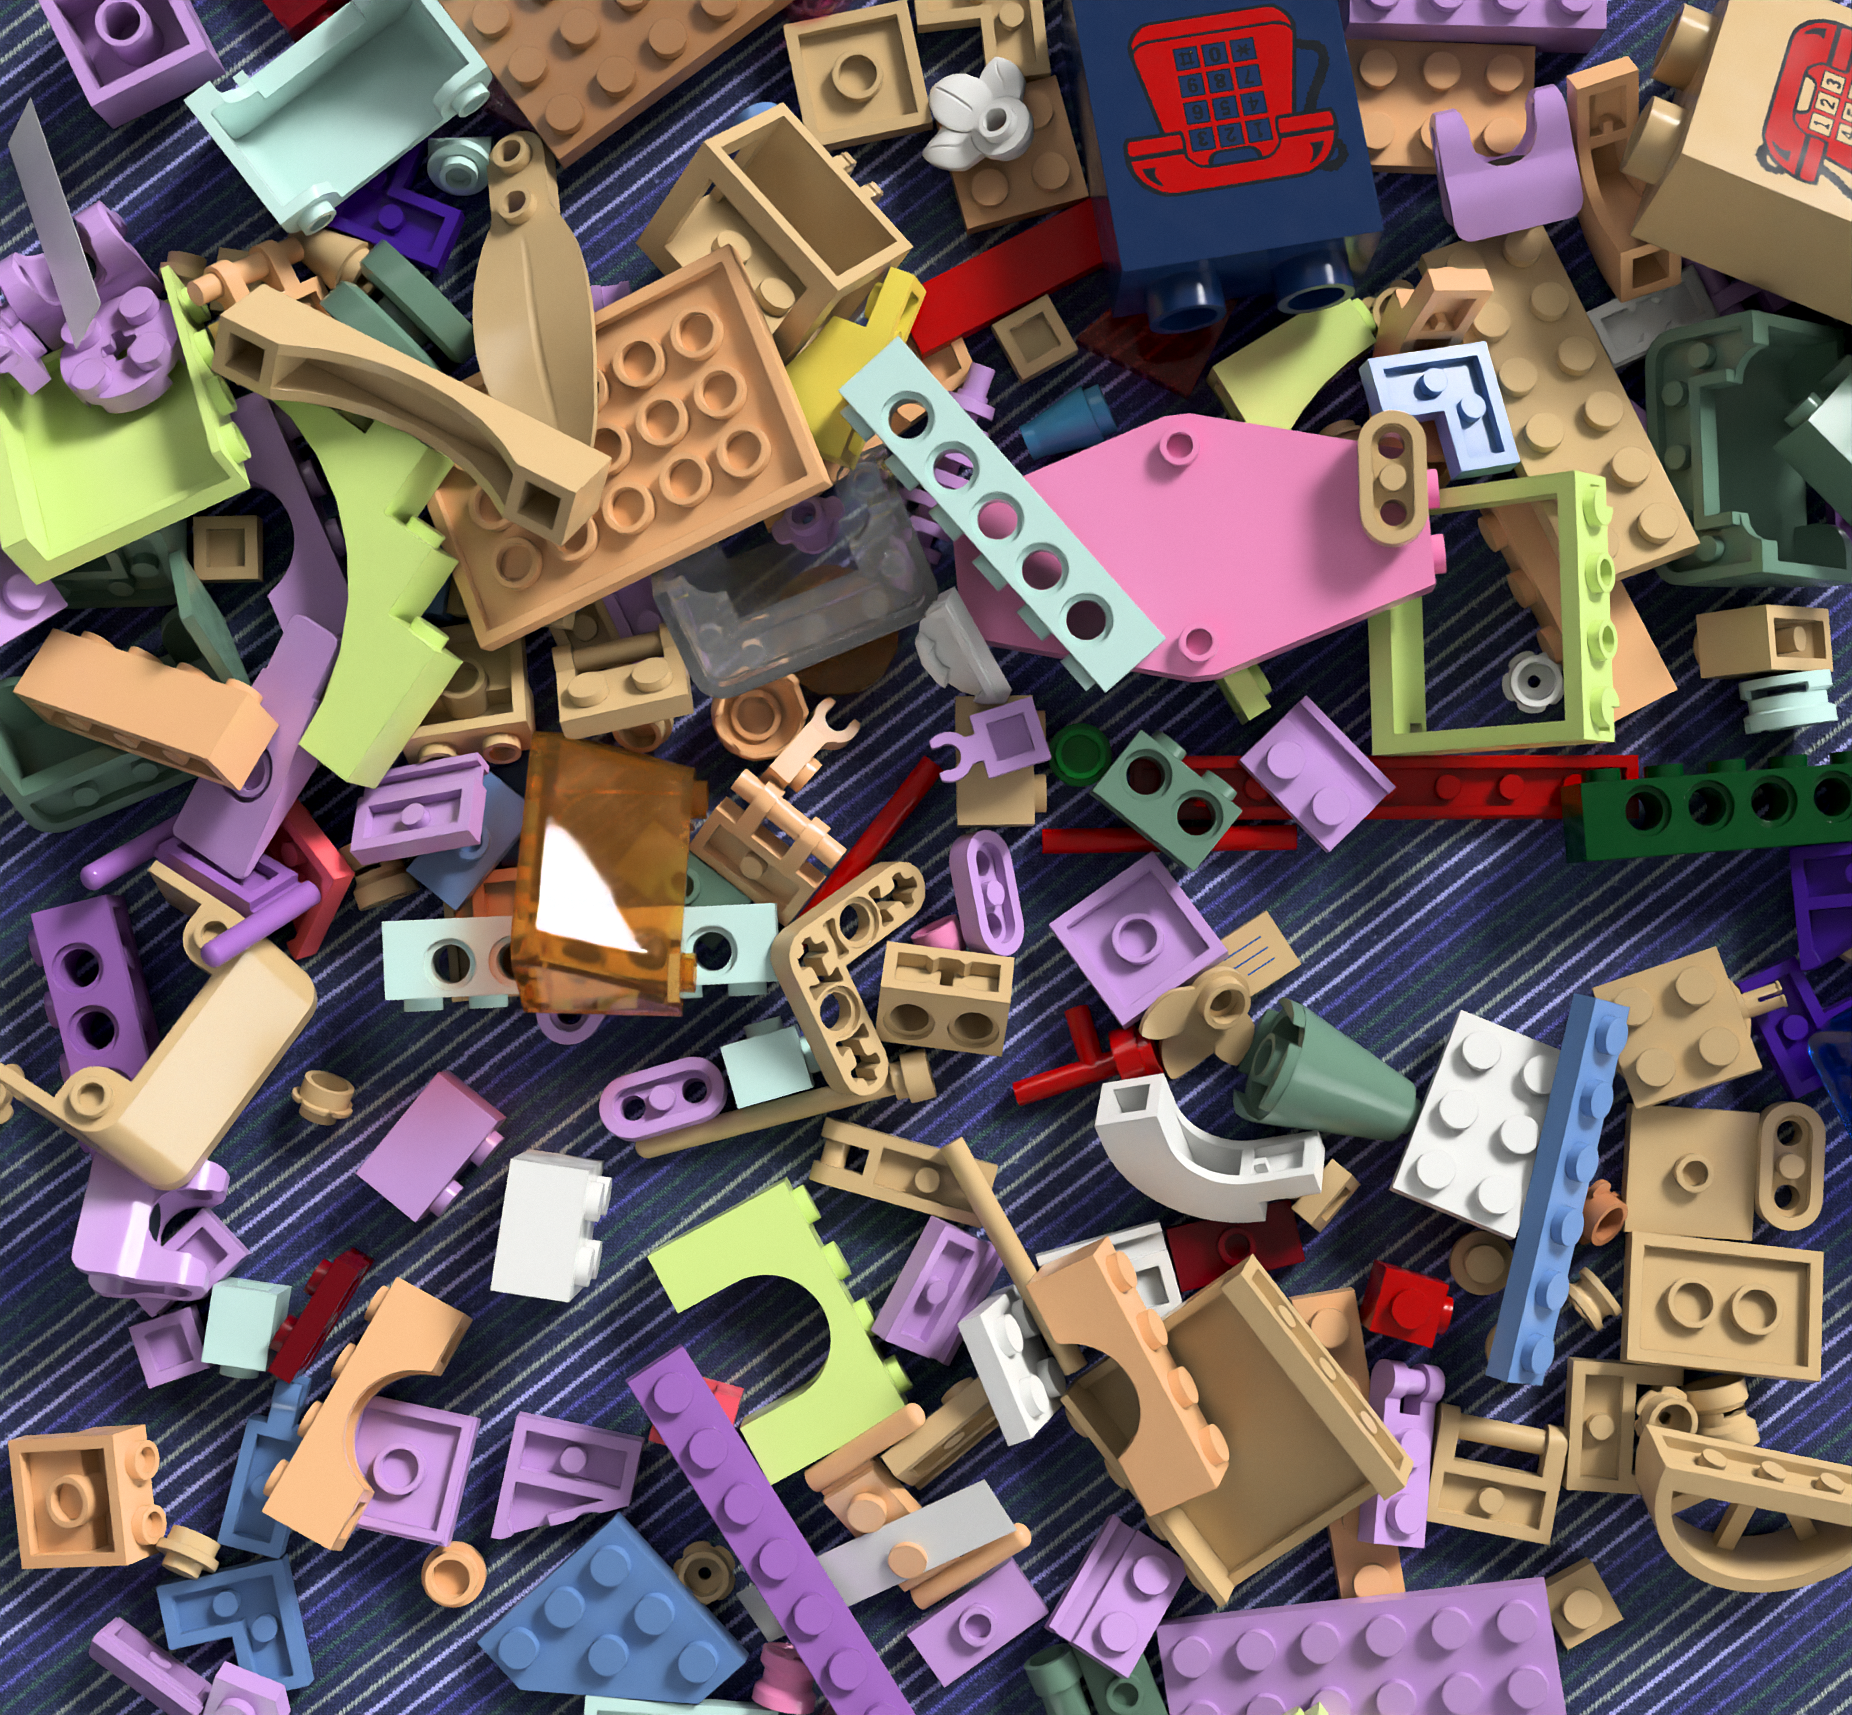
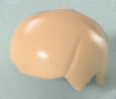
[711,663,809,762]

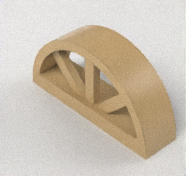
[1635,1424,1852,1593]

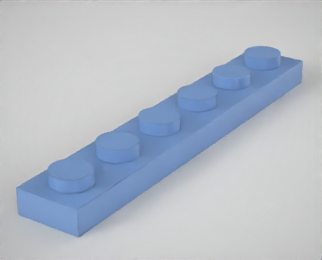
[1485,993,1630,1386]

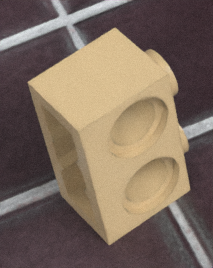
[875,941,1015,1057]

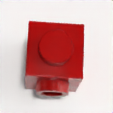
[1359,1259,1454,1348]

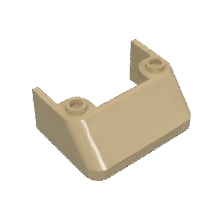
[0,860,318,1191]

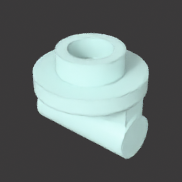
[427,136,494,196]

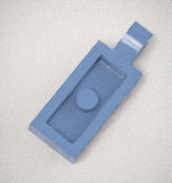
[217,1375,312,1559]

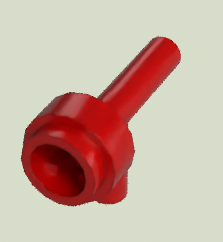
[1012,1005,1164,1106]

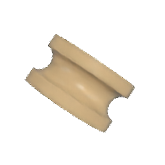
[1567,1267,1623,1332]

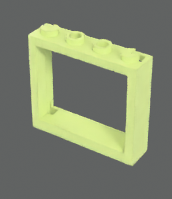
[1368,470,1620,756]

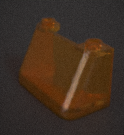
[511,731,709,1016]

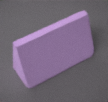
[89,1617,212,1715]

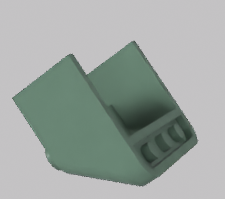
[0,549,252,833]

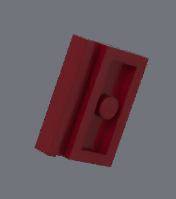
[267,1247,375,1384]

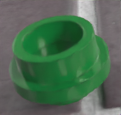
[1048,723,1112,787]

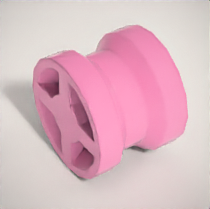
[752,1642,816,1715]

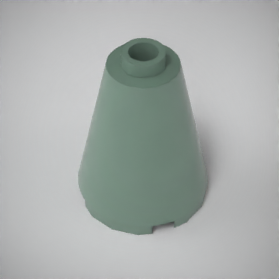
[1233,997,1421,1142]

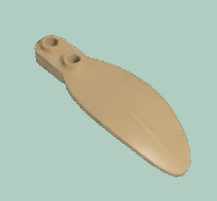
[472,131,598,448]

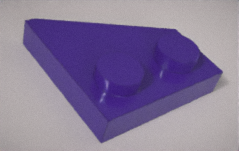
[1789,841,1852,972]

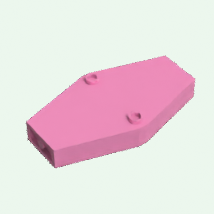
[953,413,1447,683]

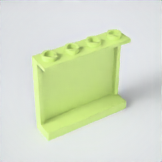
[0,265,251,585]

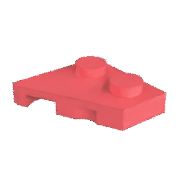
[263,798,355,960]

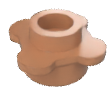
[1578,1179,1628,1246]

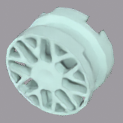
[1738,669,1838,734]

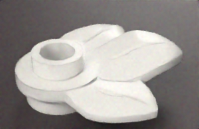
[922,57,1034,171]

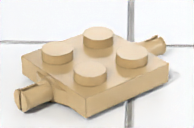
[1592,946,1788,1111]

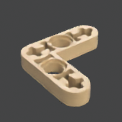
[770,862,926,1096]

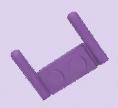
[80,812,321,968]

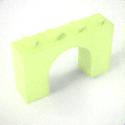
[647,1177,913,1485]

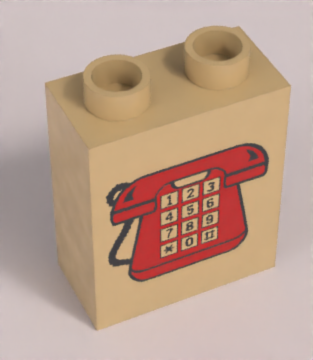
[1619,0,1852,325]

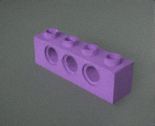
[28,894,161,1162]

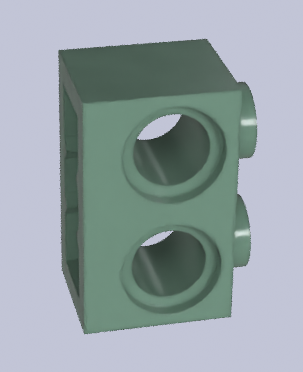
[1089,730,1243,873]

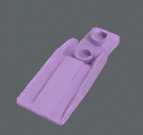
[173,614,342,879]

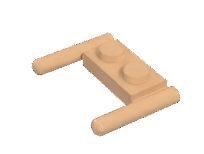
[804,1403,1031,1610]

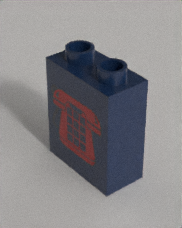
[1060,0,1384,334]

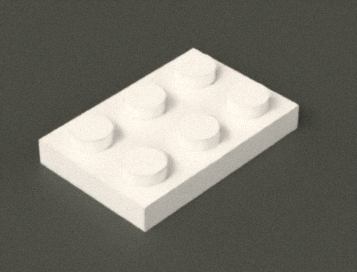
[1389,1010,1561,1240]

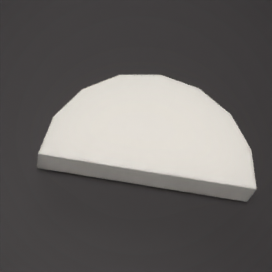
[915,587,1012,704]

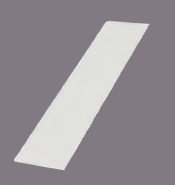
[8,97,101,350]
[736,1479,1017,1642]

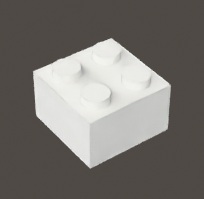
[490,1149,612,1302]

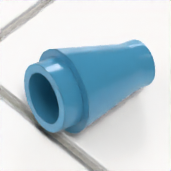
[1019,384,1118,461]

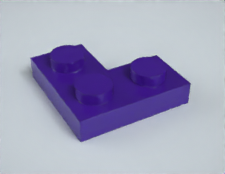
[324,135,466,275]
[1734,956,1852,1099]

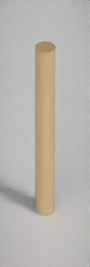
[940,1136,1087,1376]

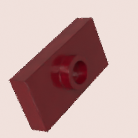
[1164,1198,1306,1292]

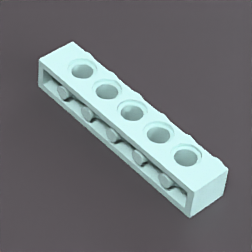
[838,336,1166,693]
[382,903,778,1012]

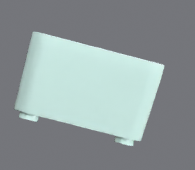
[183,0,492,235]

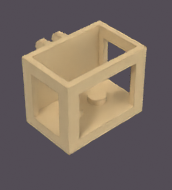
[636,102,913,367]

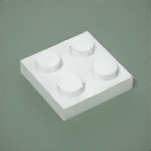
[957,1284,1066,1446]

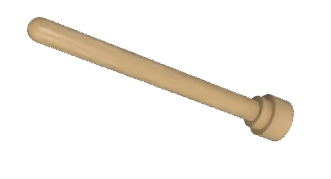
[635,1048,937,1158]

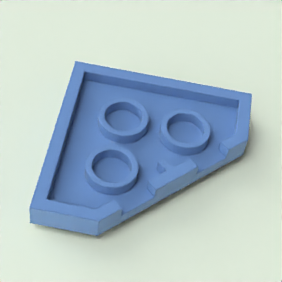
[477,1511,749,1704]

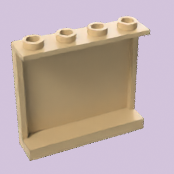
[1060,1254,1414,1608]

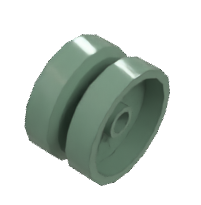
[319,239,476,373]

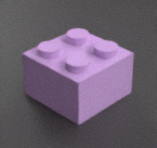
[38,0,226,129]

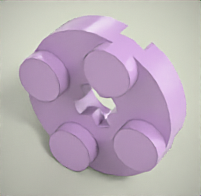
[60,286,186,414]

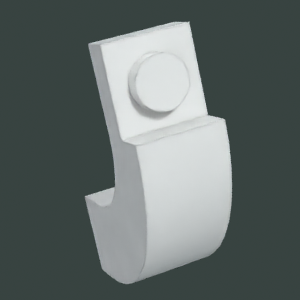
[1095,1073,1325,1223]

